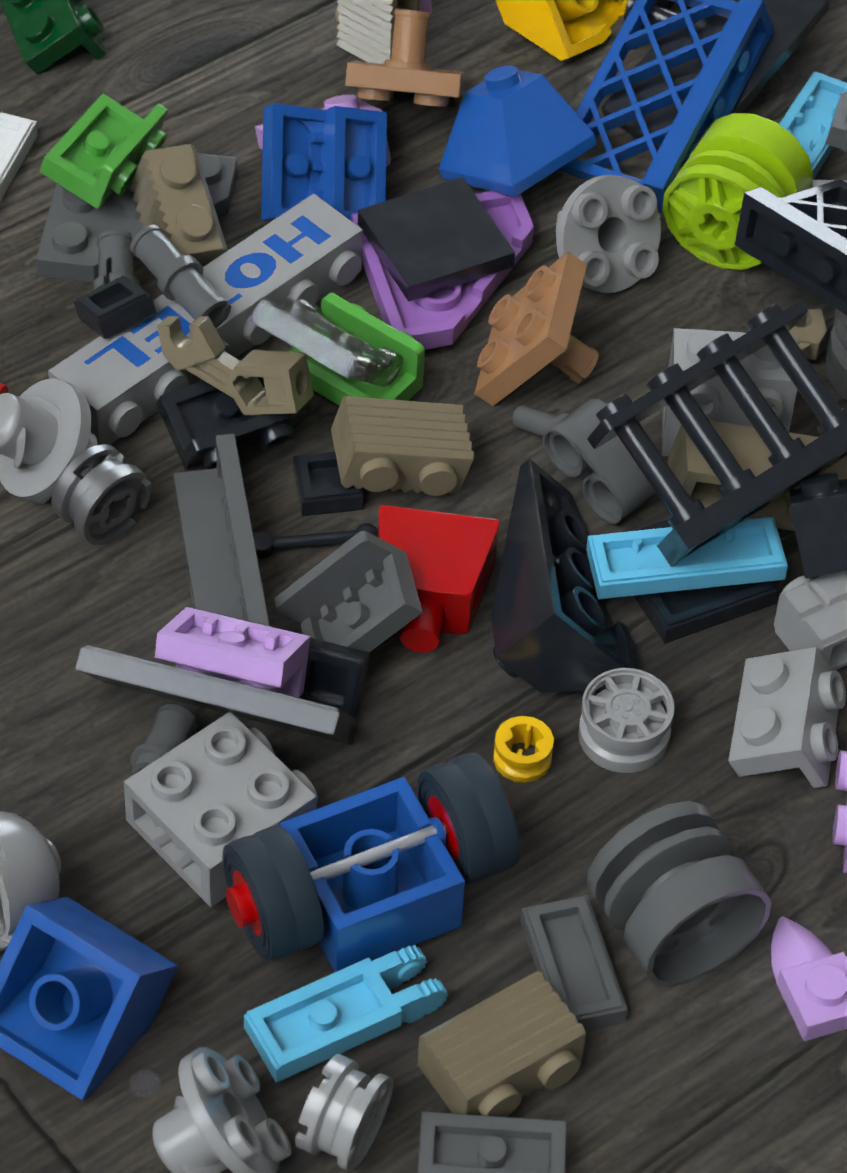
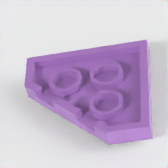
[351,191,534,350]

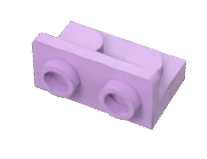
[155,607,310,698]

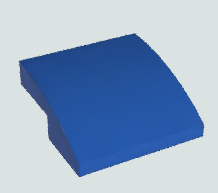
[261,103,387,222]

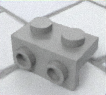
[728,646,846,788]

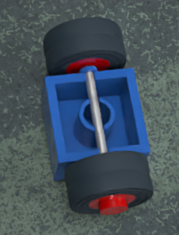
[222,753,520,972]

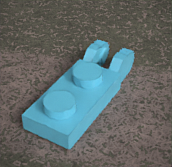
[244,945,448,1083]

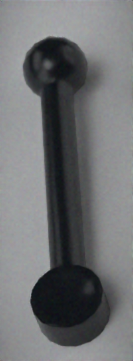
[253,523,378,559]

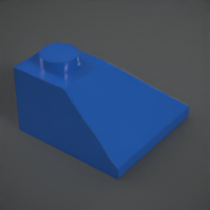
[439,65,597,197]

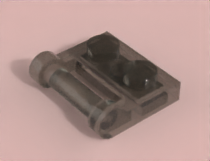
[249,297,403,387]

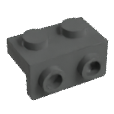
[274,531,423,652]

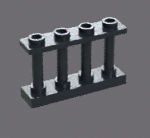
[587,301,847,566]

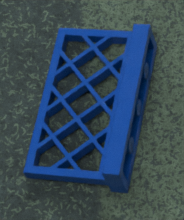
[557,0,775,214]

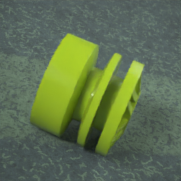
[662,113,814,270]

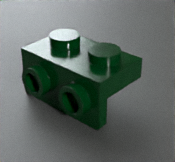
[0,0,107,75]

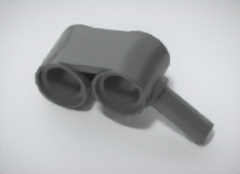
[512,399,656,524]

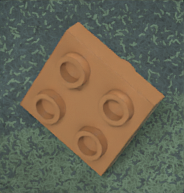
[345,9,464,107]
[474,251,599,406]

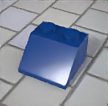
[0,897,178,1100]

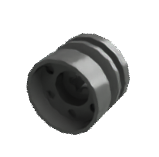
[586,801,772,987]

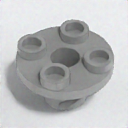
[556,175,661,293]
[0,378,97,504]
[152,1047,291,1173]

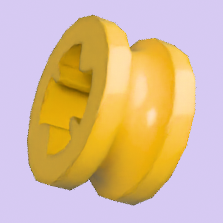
[493,716,554,783]

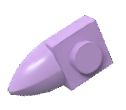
[771,916,847,1041]

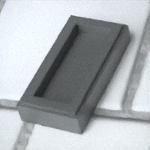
[520,895,628,1031]

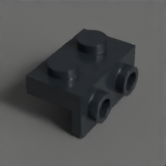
[156,377,306,469]

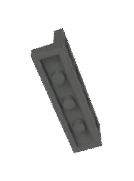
[173,434,270,627]

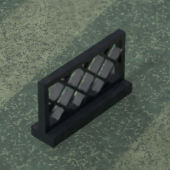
[735,179,847,315]

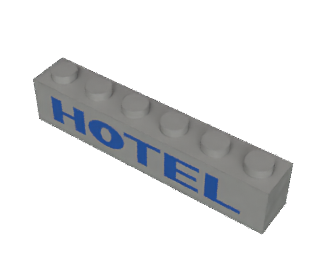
[48,193,363,445]

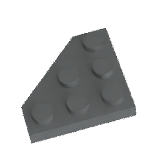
[36,153,237,282]

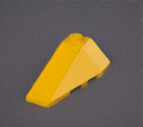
[495,0,629,61]

